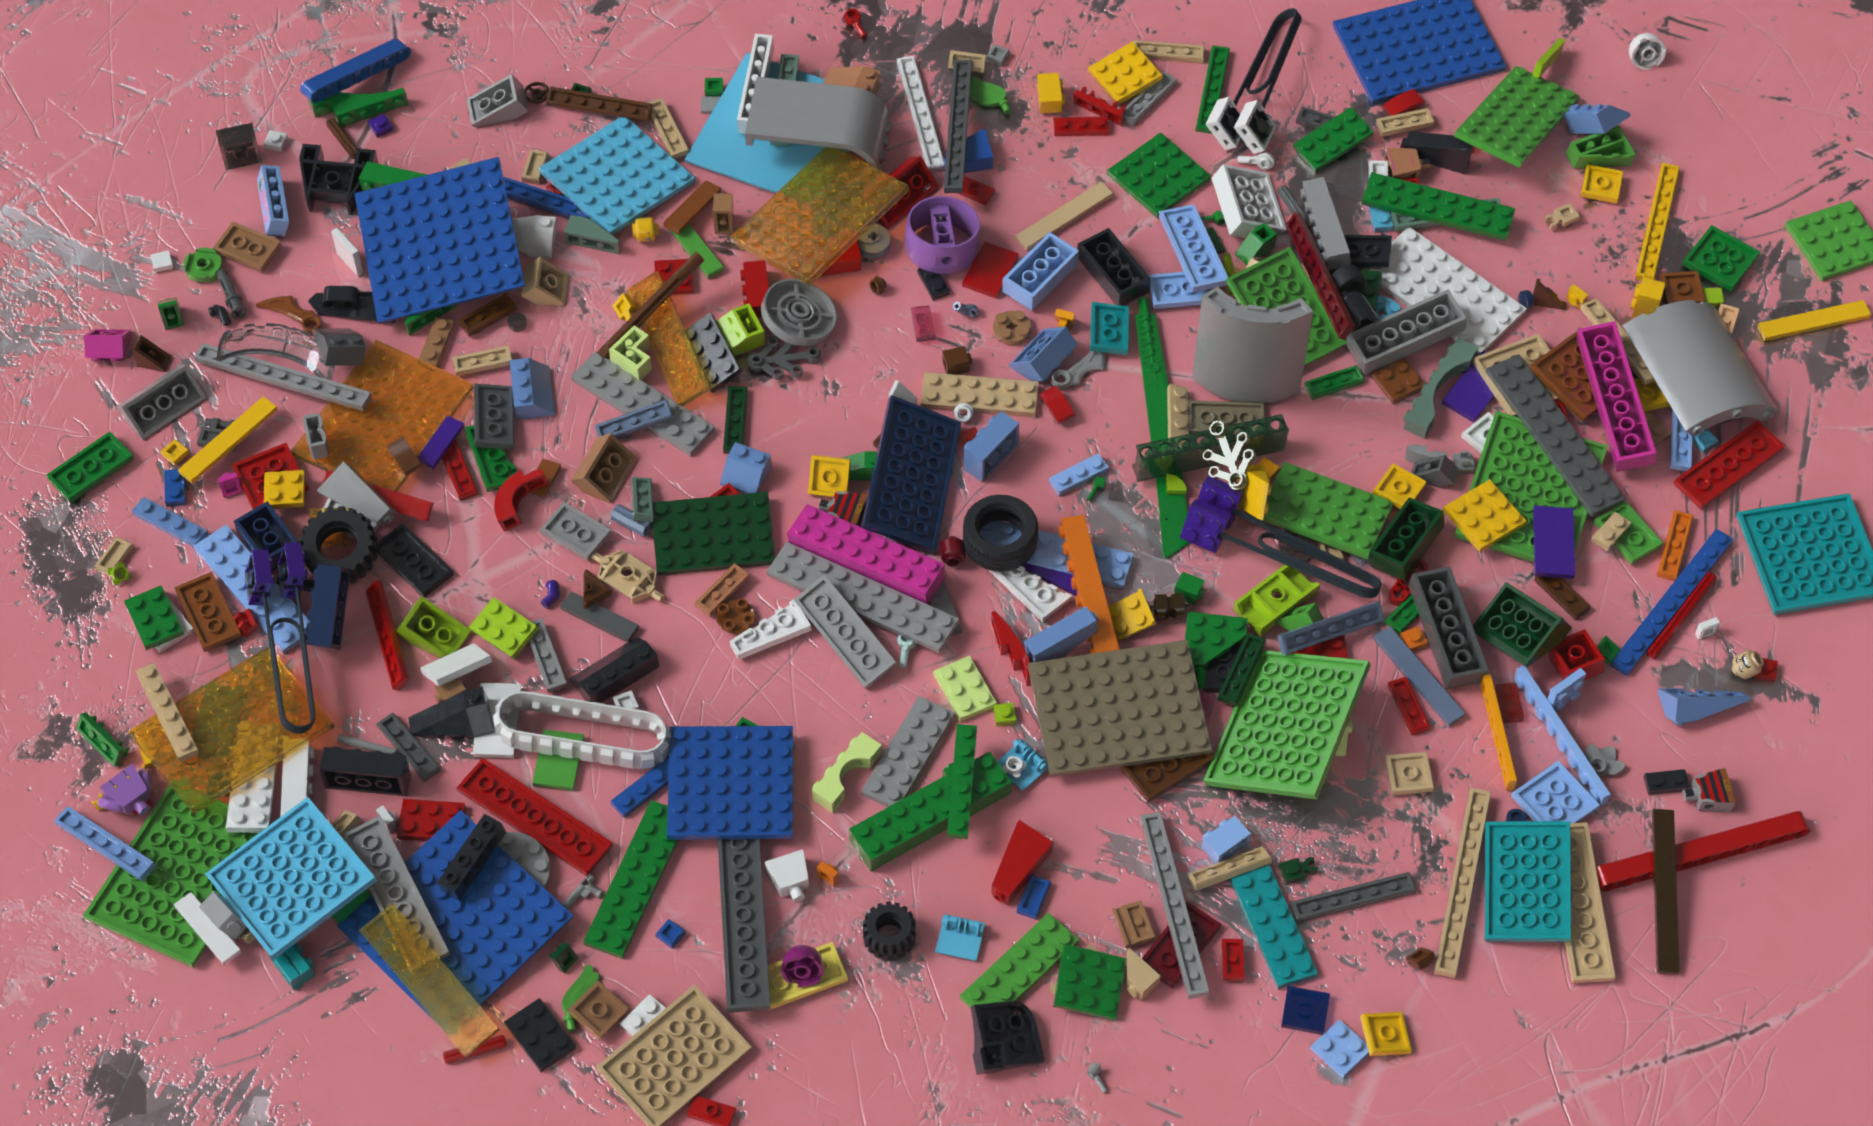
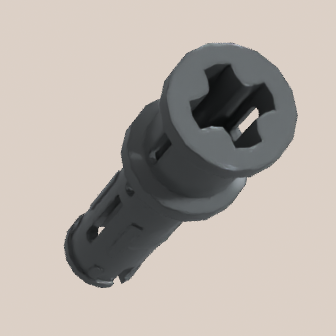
[216,269,247,319]

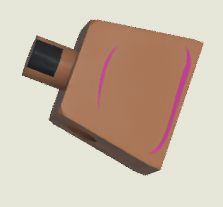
[1385,148,1430,180]

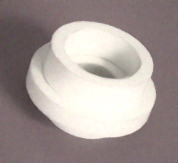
[954,403,973,422]

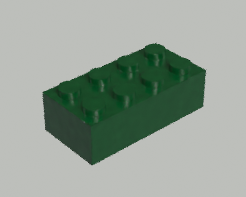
[1369,497,1445,581]

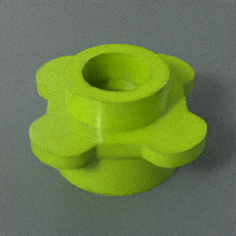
[107,562,131,585]

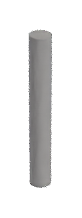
[337,734,397,754]

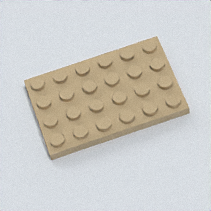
[596,984,752,1126]

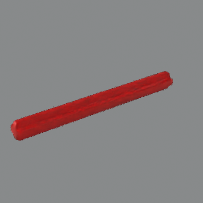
[1647,572,1717,659]

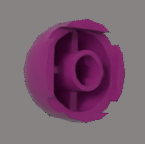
[781,945,824,987]

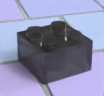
[216,123,262,170]

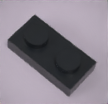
[917,268,950,301]
[1644,769,1690,795]

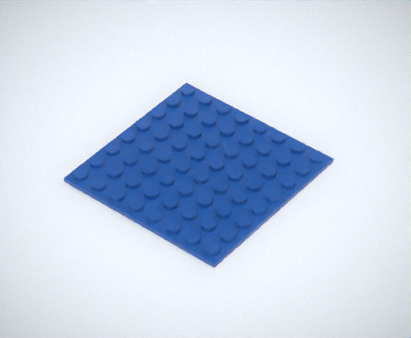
[355,157,525,324]
[337,810,574,1036]

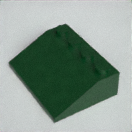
[1473,582,1572,667]

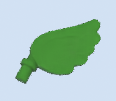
[970,75,1011,115]
[562,965,599,1032]

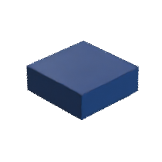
[655,919,686,948]

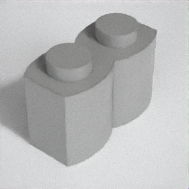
[303,413,330,460]

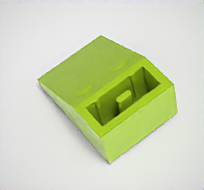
[717,303,765,356]

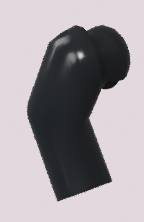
[208,304,232,326]

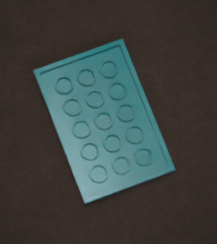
[1485,821,1571,942]

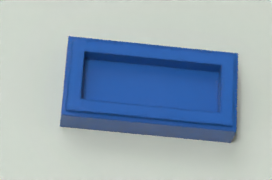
[1017,875,1051,920]

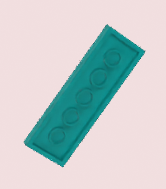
[1230,865,1318,989]

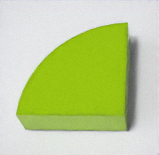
[1166,474,1187,494]

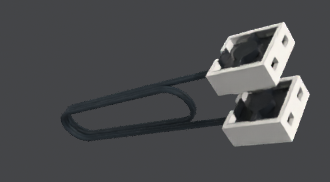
[1206,8,1302,154]

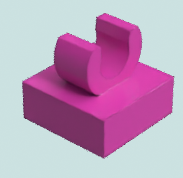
[217,472,243,498]

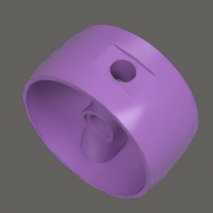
[904,196,980,274]

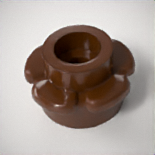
[870,276,887,294]

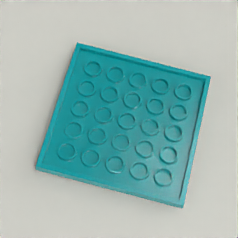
[1736,493,1873,615]

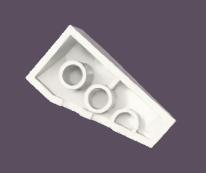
[512,215,558,260]

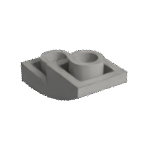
[1405,444,1447,463]

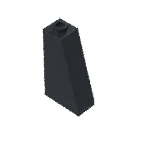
[1400,131,1473,174]

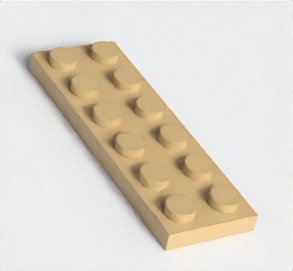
[920,372,1038,417]

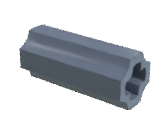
[610,504,653,537]

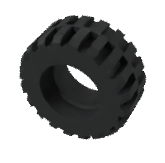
[299,506,379,584]

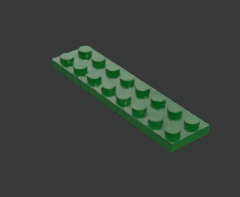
[1362,172,1516,241]
[583,800,678,959]

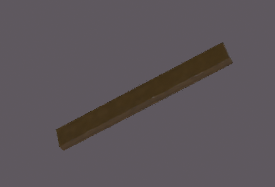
[1652,809,1680,974]

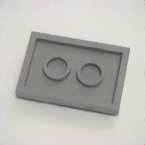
[540,502,612,561]

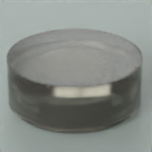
[507,313,527,332]

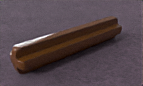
[326,118,357,159]

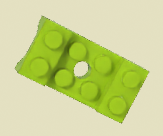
[1233,565,1320,637]

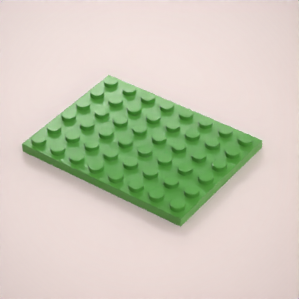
[1454,411,1608,562]
[1203,650,1371,800]
[83,780,272,968]

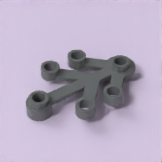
[747,336,821,380]

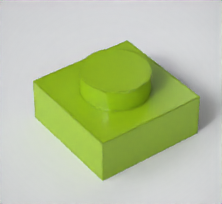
[993,703,1016,726]

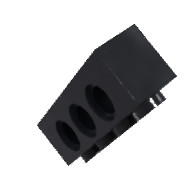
[437,814,506,901]

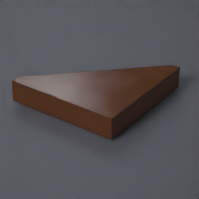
[1533,278,1567,310]
[583,569,612,609]

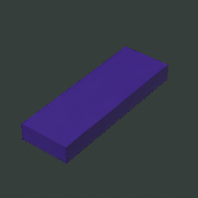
[417,416,465,469]

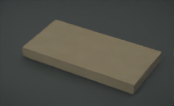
[1188,400,1265,438]

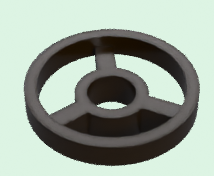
[525,82,549,104]

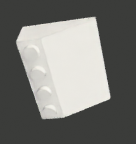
[1212,164,1287,238]

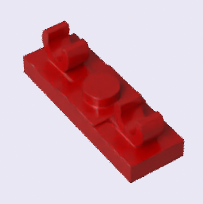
[1073,86,1126,126]

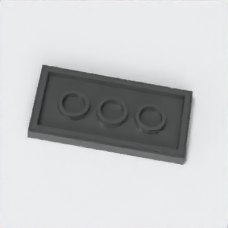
[474,383,514,450]

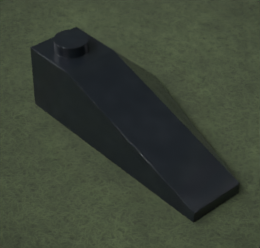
[408,686,494,738]

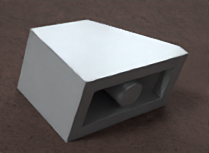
[199,891,247,940]

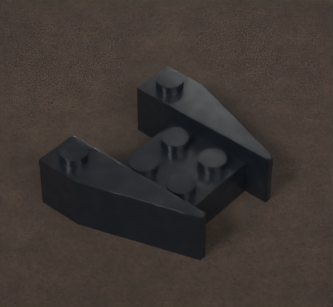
[299,144,379,215]

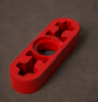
[1389,559,1428,606]

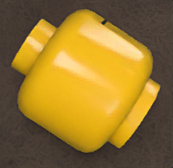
[632,217,659,242]

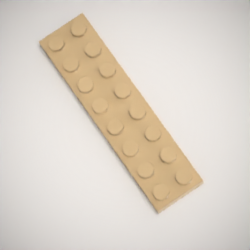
[1565,822,1616,983]

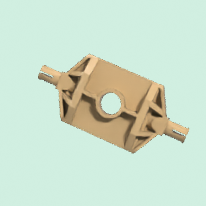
[591,550,665,604]

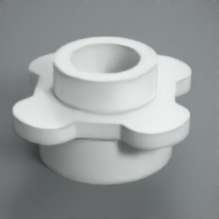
[1002,756,1026,778]

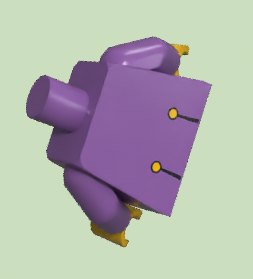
[91,764,152,816]

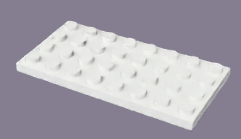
[1362,227,1527,356]

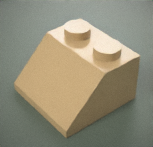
[521,257,569,306]

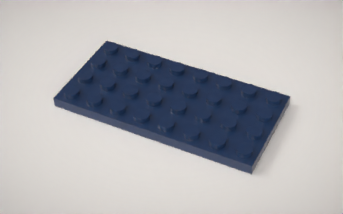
[861,395,961,554]

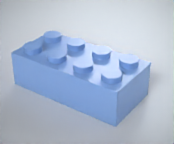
[1002,232,1079,311]

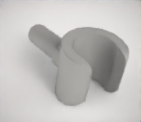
[1087,1062,1108,1093]

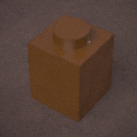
[942,346,972,375]

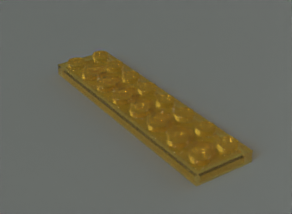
[626,271,712,407]
[359,903,499,1058]

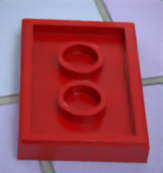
[962,242,1019,299]

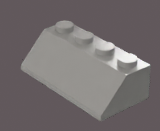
[116,365,207,440]

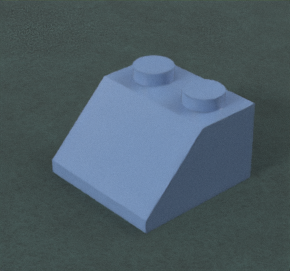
[720,442,772,494]

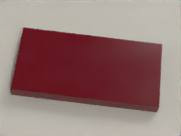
[1142,902,1222,989]

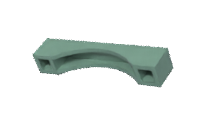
[1403,338,1479,439]

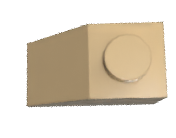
[1126,948,1161,1001]

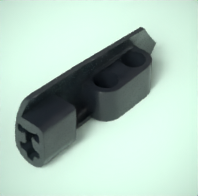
[308,286,396,323]

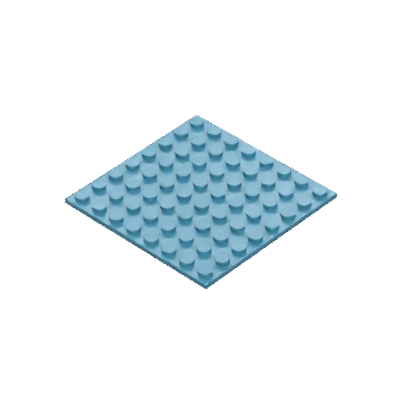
[684,53,850,208]

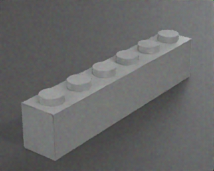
[1300,177,1351,270]

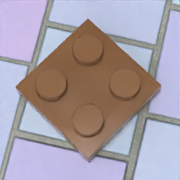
[568,981,629,1040]

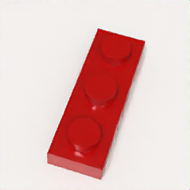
[1053,117,1109,136]

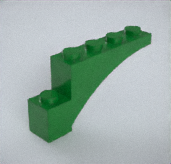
[307,87,408,127]

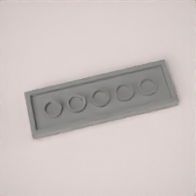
[794,574,897,690]
[861,696,955,807]

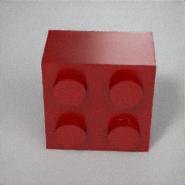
[1549,629,1605,681]

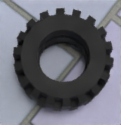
[863,901,916,960]

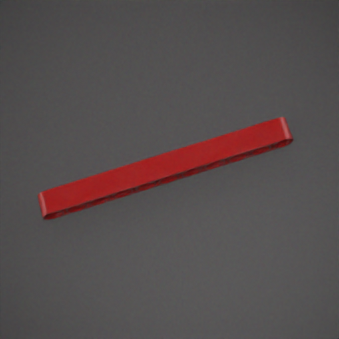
[1596,811,1810,892]

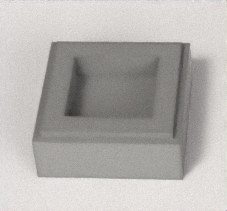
[986,44,1010,67]

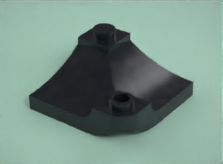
[970,1001,1045,1075]

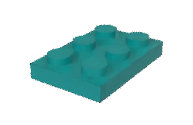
[1089,302,1129,355]

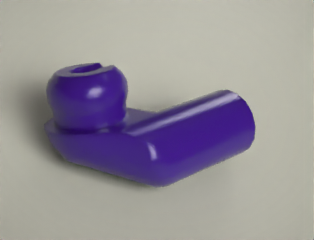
[540,580,560,608]

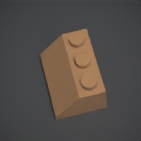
[571,433,637,503]

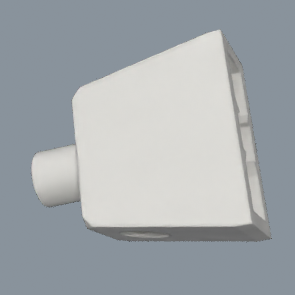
[765,849,809,903]

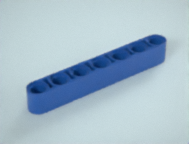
[300,38,411,103]

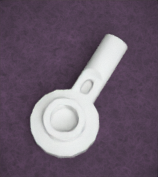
[1238,152,1275,170]

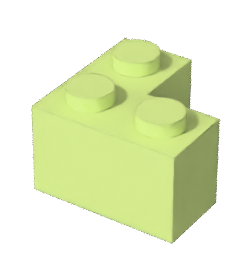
[609,325,652,380]

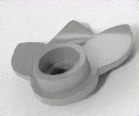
[1585,744,1625,777]

